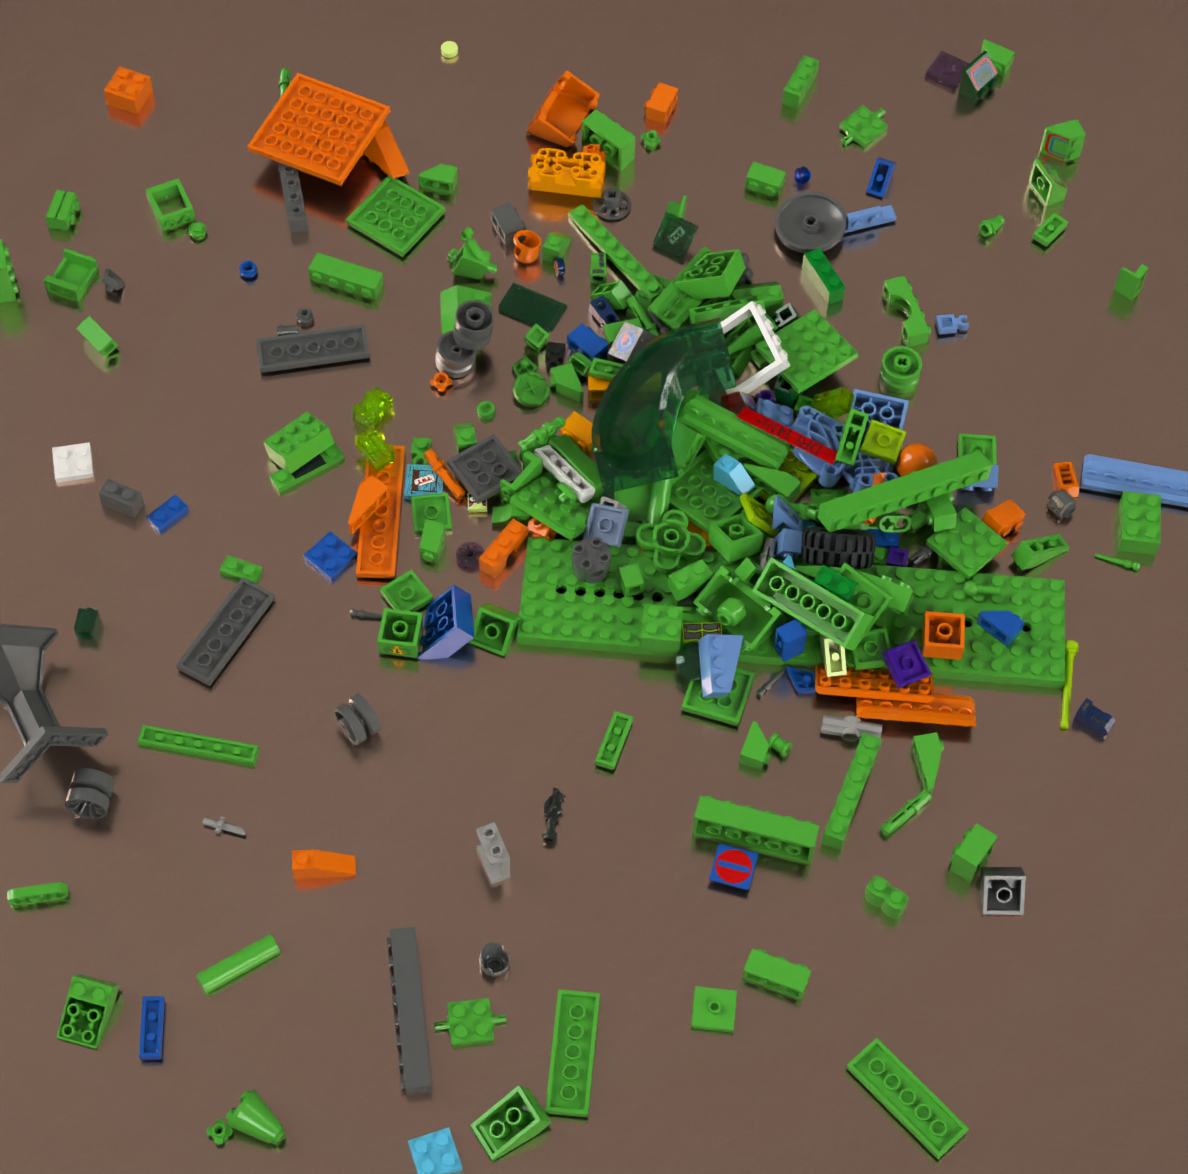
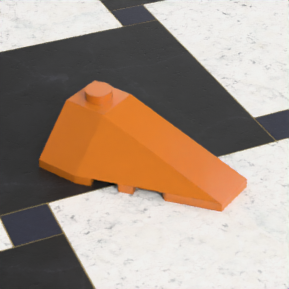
[362,120,410,179]

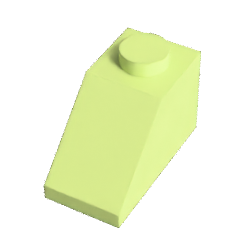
[819,633,847,677]

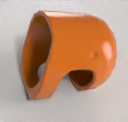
[513,230,541,264]

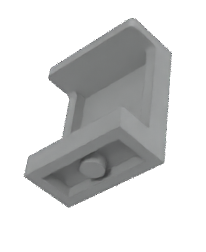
[476,822,510,884]

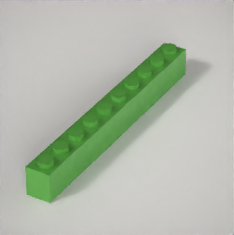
[817,451,992,532]

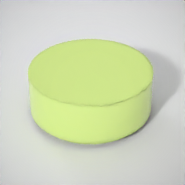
[441,41,458,58]

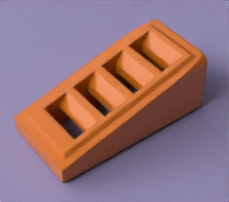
[1053,462,1079,498]

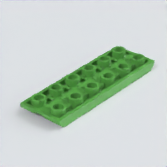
[648,246,713,332]
[677,394,791,470]

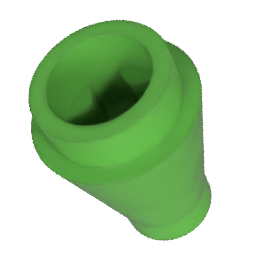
[979,215,1005,237]

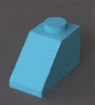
[713,453,755,496]

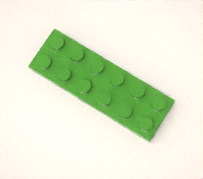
[545,989,600,1117]
[846,1038,969,1160]

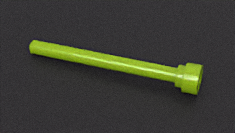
[1061,640,1079,729]

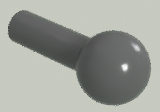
[648,311,671,339]

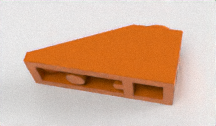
[348,475,389,534]
[292,849,356,879]

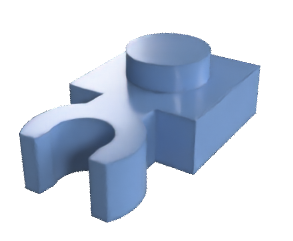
[935,314,969,334]

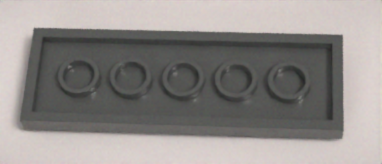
[256,324,370,373]
[176,577,275,686]

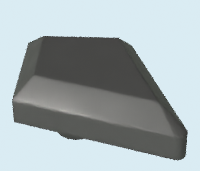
[102,269,125,292]

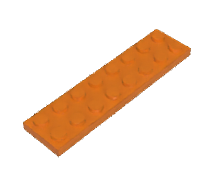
[356,445,405,579]

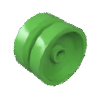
[879,346,922,394]

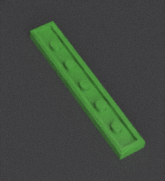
[137,725,259,766]

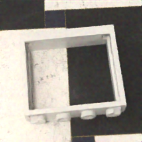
[700,301,791,401]

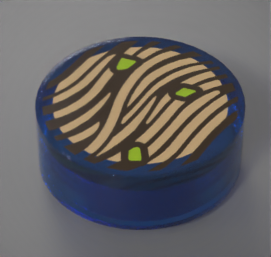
[553,257,565,276]

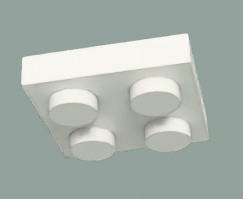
[52,442,94,483]

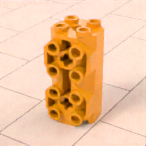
[528,148,606,198]

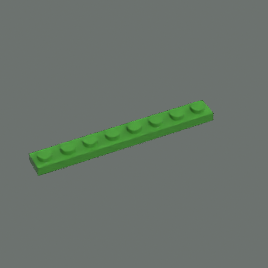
[568,204,664,303]

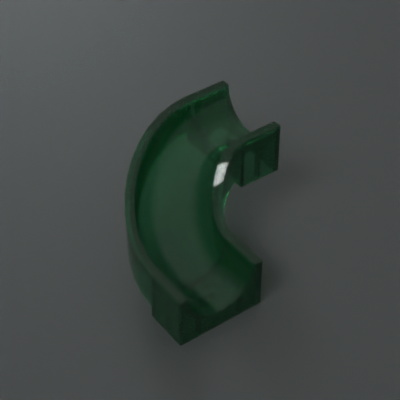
[592,318,736,494]

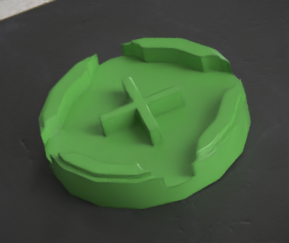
[513,371,550,407]

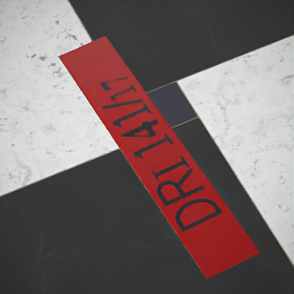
[737,407,837,464]

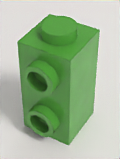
[76,316,119,357]

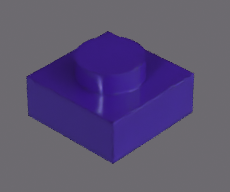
[886,547,909,567]

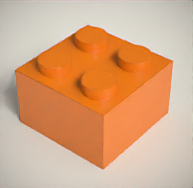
[103,66,153,114]
[922,611,965,660]

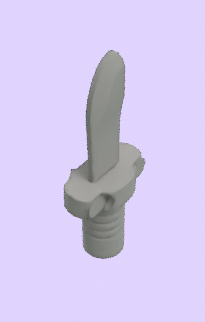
[202,817,245,836]

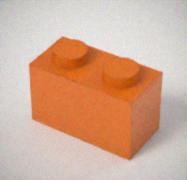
[644,82,678,124]
[982,499,1026,537]

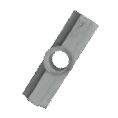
[821,715,882,742]

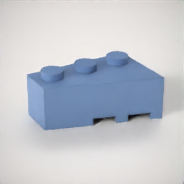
[698,634,744,698]

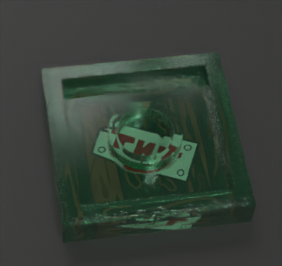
[653,212,699,259]

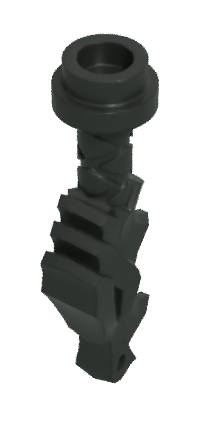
[542,787,566,843]

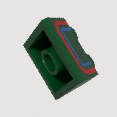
[959,50,998,103]

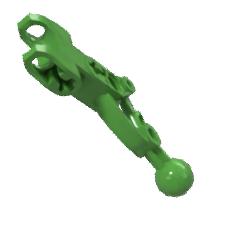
[765,494,912,533]

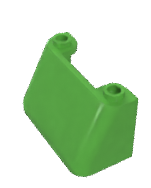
[693,566,788,652]

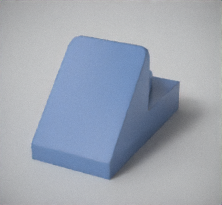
[772,495,803,531]

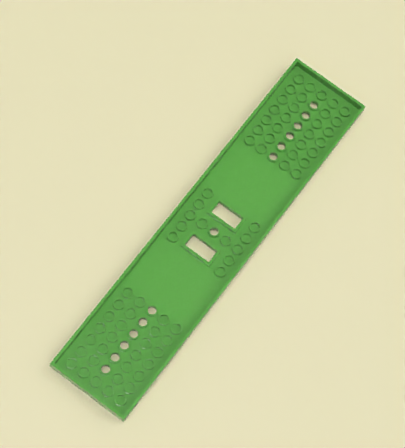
[517,537,1065,689]

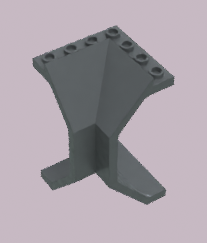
[0,624,109,783]

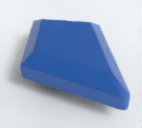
[786,667,816,693]

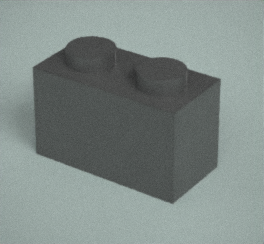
[491,202,527,246]
[99,478,144,519]

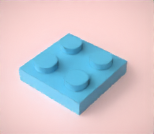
[408,1127,462,1174]

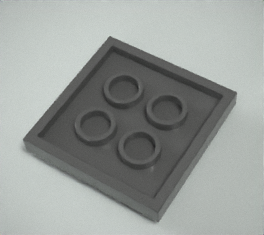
[447,434,523,504]

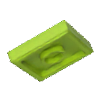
[860,419,907,465]
[739,493,779,537]

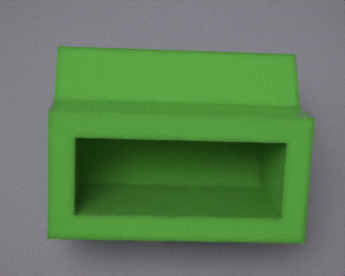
[566,351,592,378]

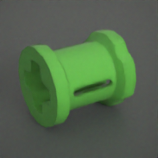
[768,732,793,758]

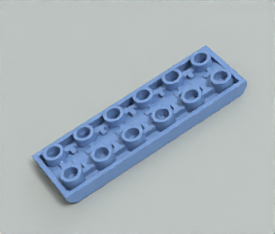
[1080,454,1188,508]

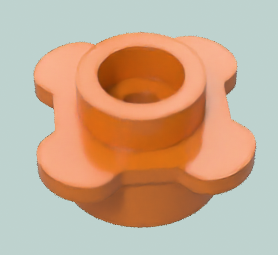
[430,372,452,392]

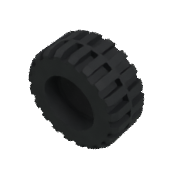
[800,527,876,569]

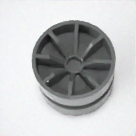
[453,300,494,350]
[64,768,115,819]

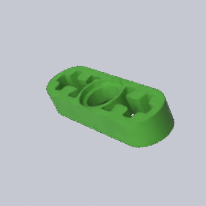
[7,882,68,906]

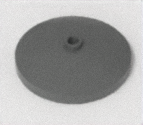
[775,192,846,253]

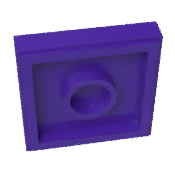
[881,639,932,689]

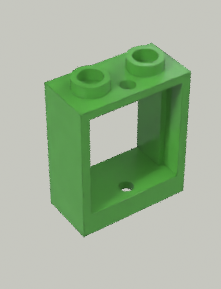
[145,178,195,231]

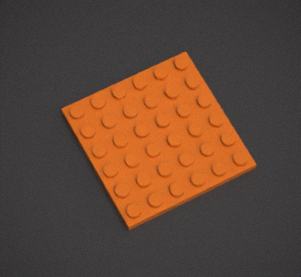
[247,73,390,186]

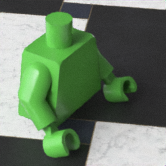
[447,227,497,279]

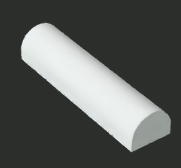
[534,445,595,503]

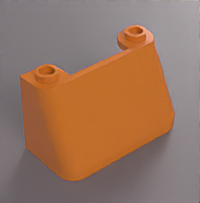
[526,70,600,147]

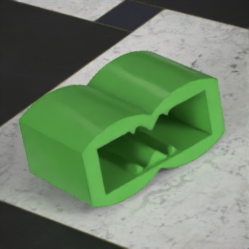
[864,876,909,919]

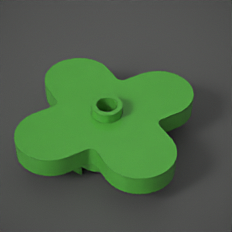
[635,509,706,573]

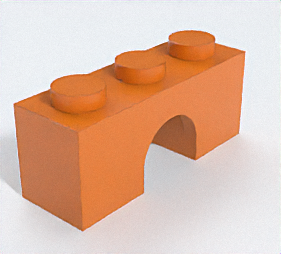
[479,518,529,579]

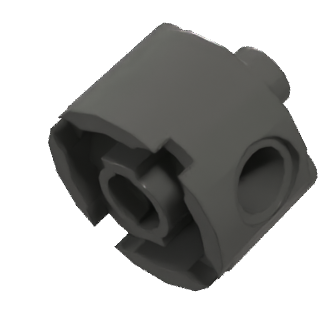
[572,537,611,583]

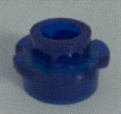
[794,167,811,184]

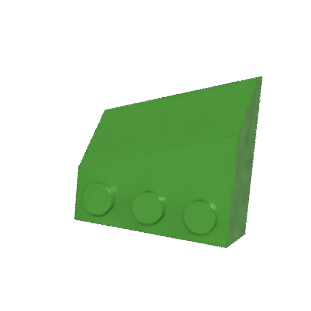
[674,249,746,300]
[440,285,492,335]

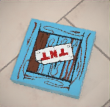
[404,464,444,500]

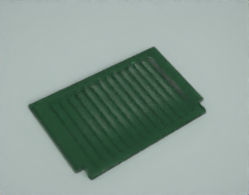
[498,282,568,332]

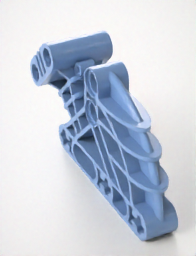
[790,406,899,493]

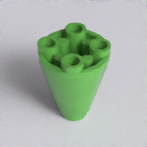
[225,1089,286,1145]

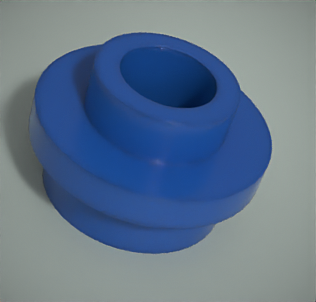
[239,260,257,278]

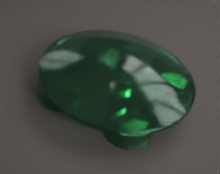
[676,642,701,682]

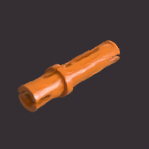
[423,448,466,500]

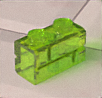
[352,387,393,431]
[812,387,854,418]
[354,426,395,471]

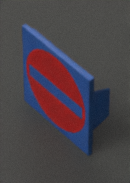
[709,843,758,891]

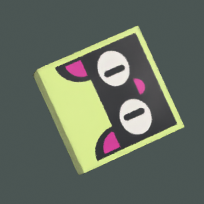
[467,493,487,513]

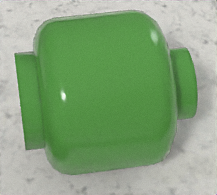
[717,598,746,627]

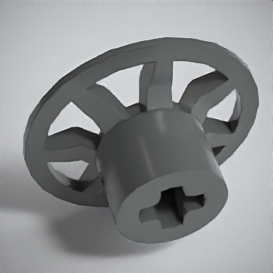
[593,188,631,220]

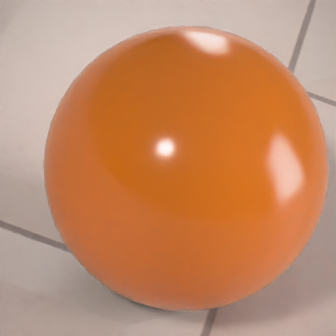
[896,443,938,477]

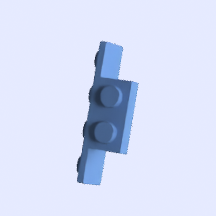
[845,205,897,233]

